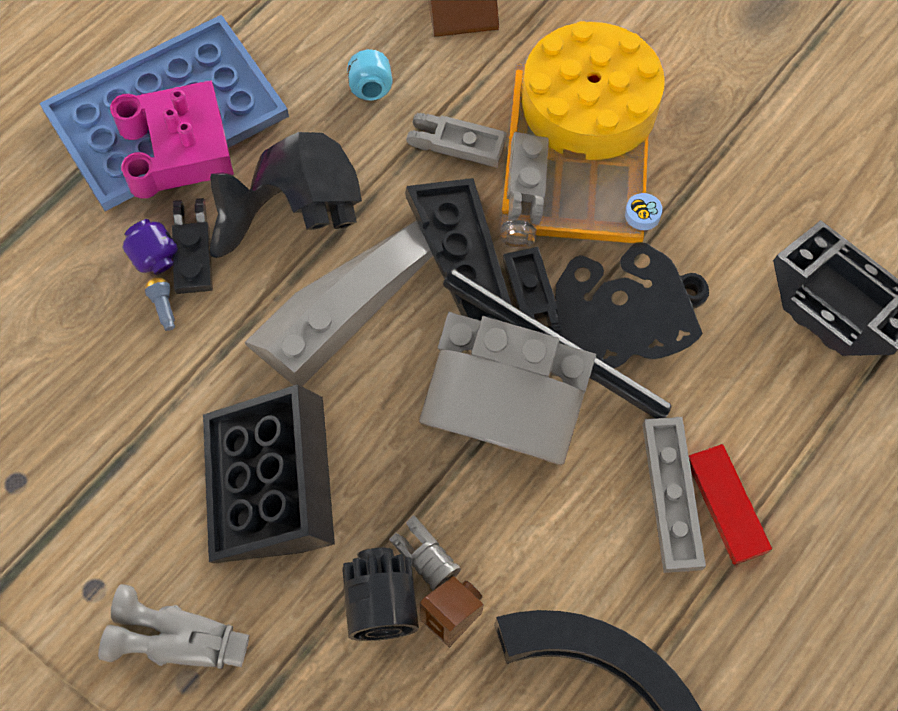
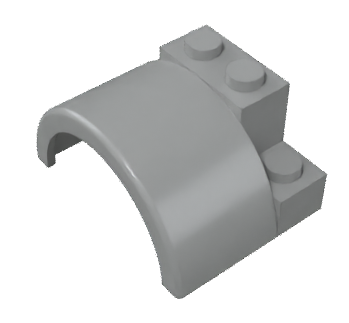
[419,312,596,465]

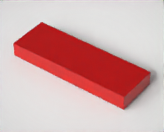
[689,444,772,565]

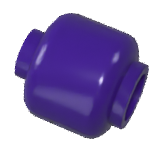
[122,219,178,275]

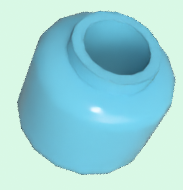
[347,49,393,101]

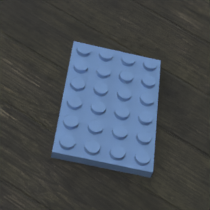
[39,15,289,211]

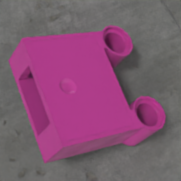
[110,80,234,199]

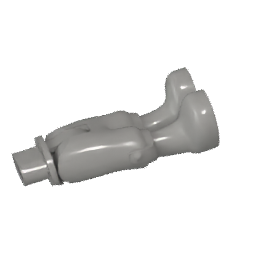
[98,584,250,669]

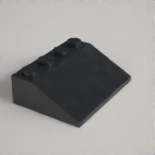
[203,384,335,563]

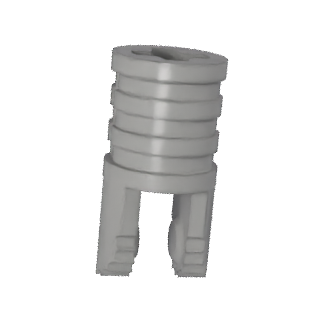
[389,515,461,591]

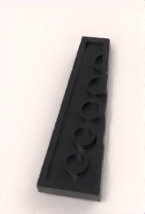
[405,178,511,321]

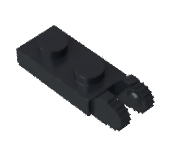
[172,198,213,294]
[503,247,563,337]

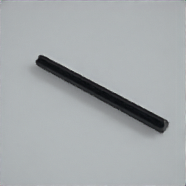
[443,270,672,419]

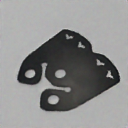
[555,242,703,368]

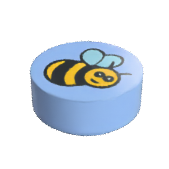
[625,193,662,230]

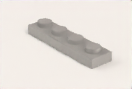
[642,417,706,573]

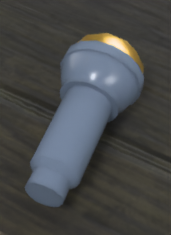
[145,277,175,331]

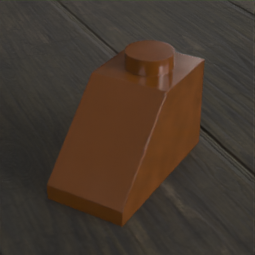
[420,577,484,648]

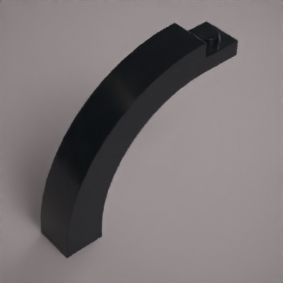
[494,610,702,711]

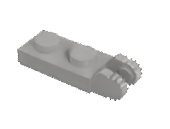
[406,113,507,168]
[507,132,549,225]

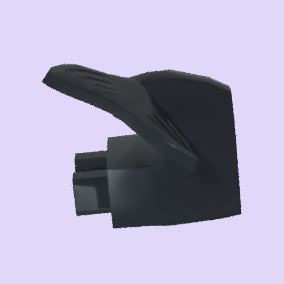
[210,132,362,258]

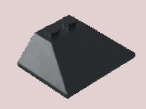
[773,220,898,356]

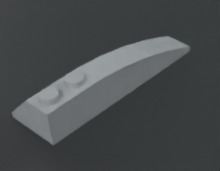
[245,220,433,386]

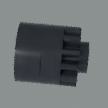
[342,547,419,641]

